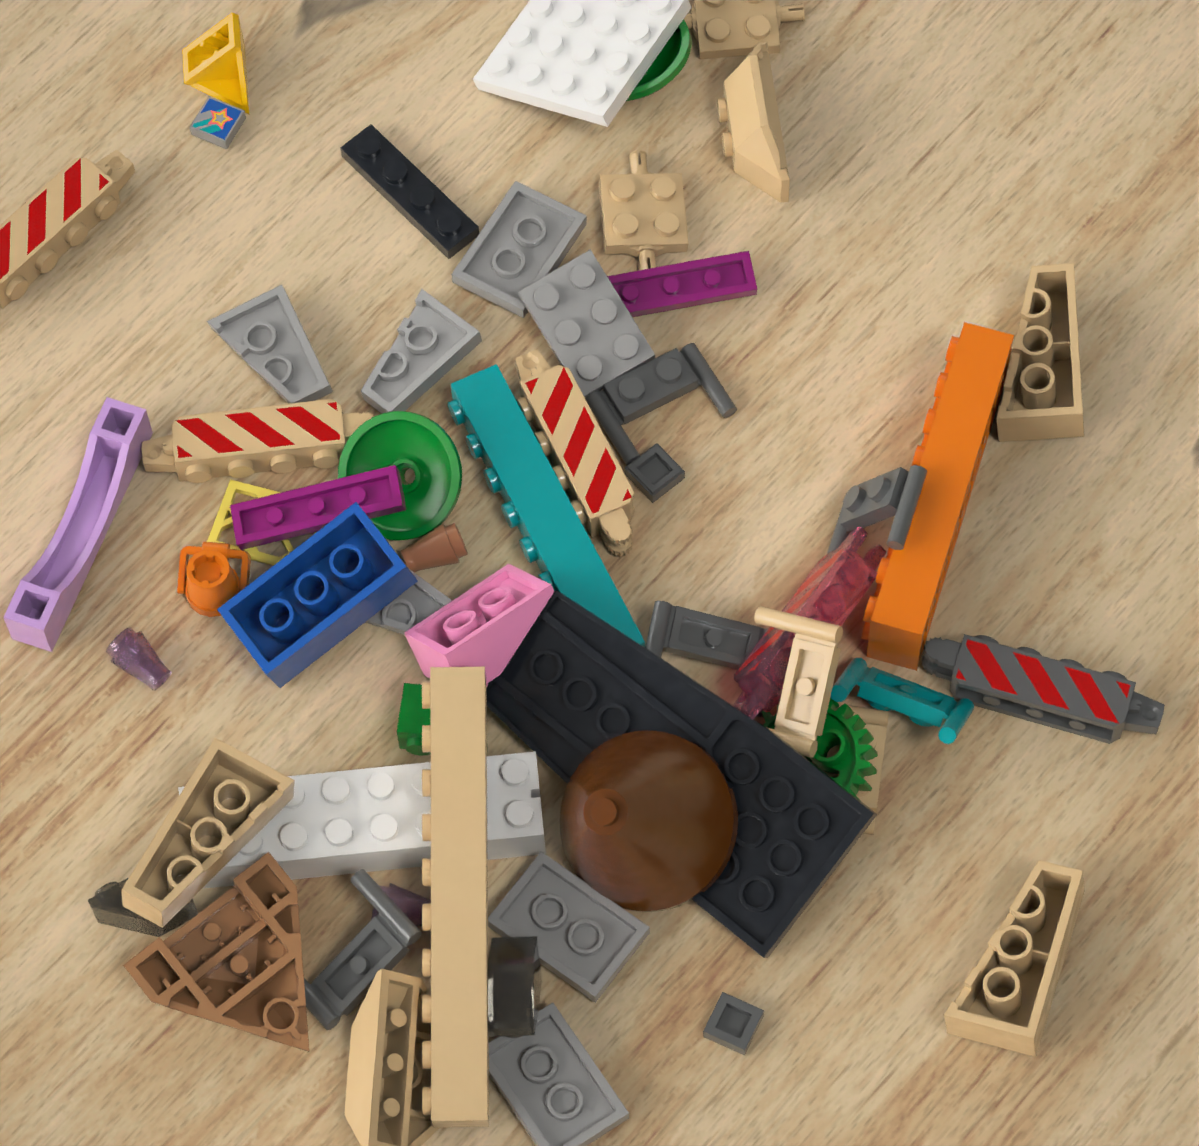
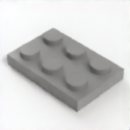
[452,181,587,318]
[518,249,655,398]
[488,852,650,1003]
[489,1003,629,1146]

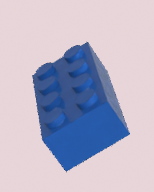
[217,502,418,688]

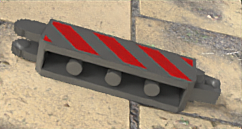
[922,634,1165,744]

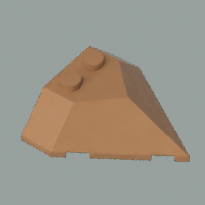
[123,852,310,1052]

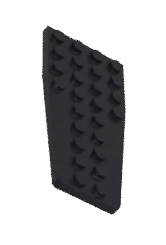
[486,591,877,958]

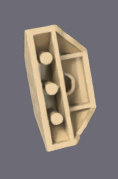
[717,42,790,203]
[344,969,439,1146]

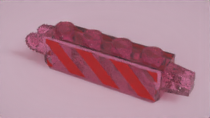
[733,526,887,719]

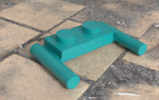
[830,658,974,744]

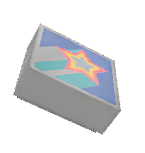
[190,96,246,149]

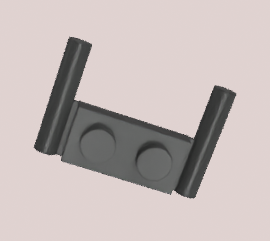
[585,343,737,466]
[823,465,927,575]
[645,601,781,717]
[304,869,422,1030]

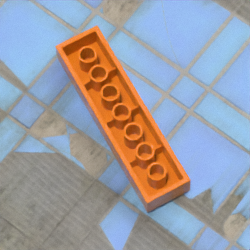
[861,322,1014,671]

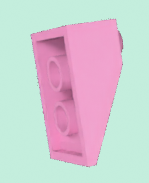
[404,564,554,687]

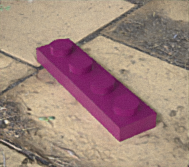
[607,251,757,317]
[230,465,406,550]

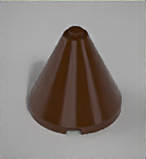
[559,730,738,912]

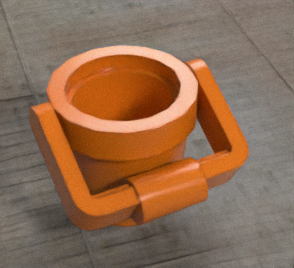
[177,542,251,617]

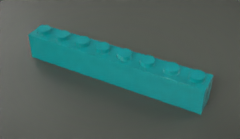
[447,364,645,647]

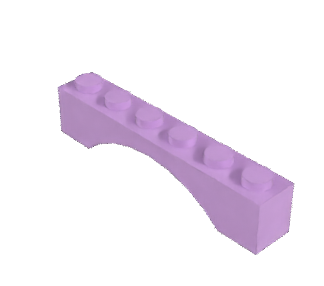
[3,397,153,652]

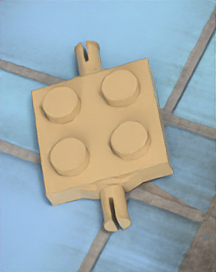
[684,0,805,59]
[599,150,689,270]

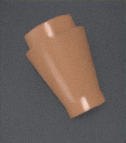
[401,523,468,573]

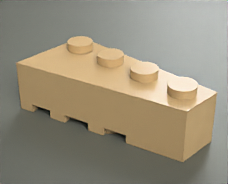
[996,263,1084,442]
[122,738,295,928]
[944,860,1085,1057]

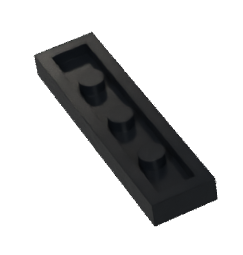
[340,124,479,259]

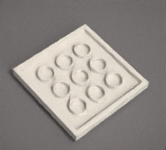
[473,0,692,127]

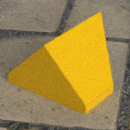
[182,12,249,114]

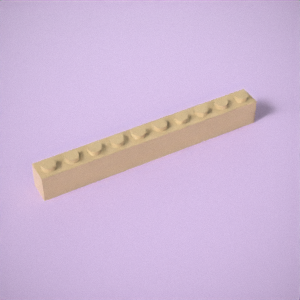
[422,666,489,1128]

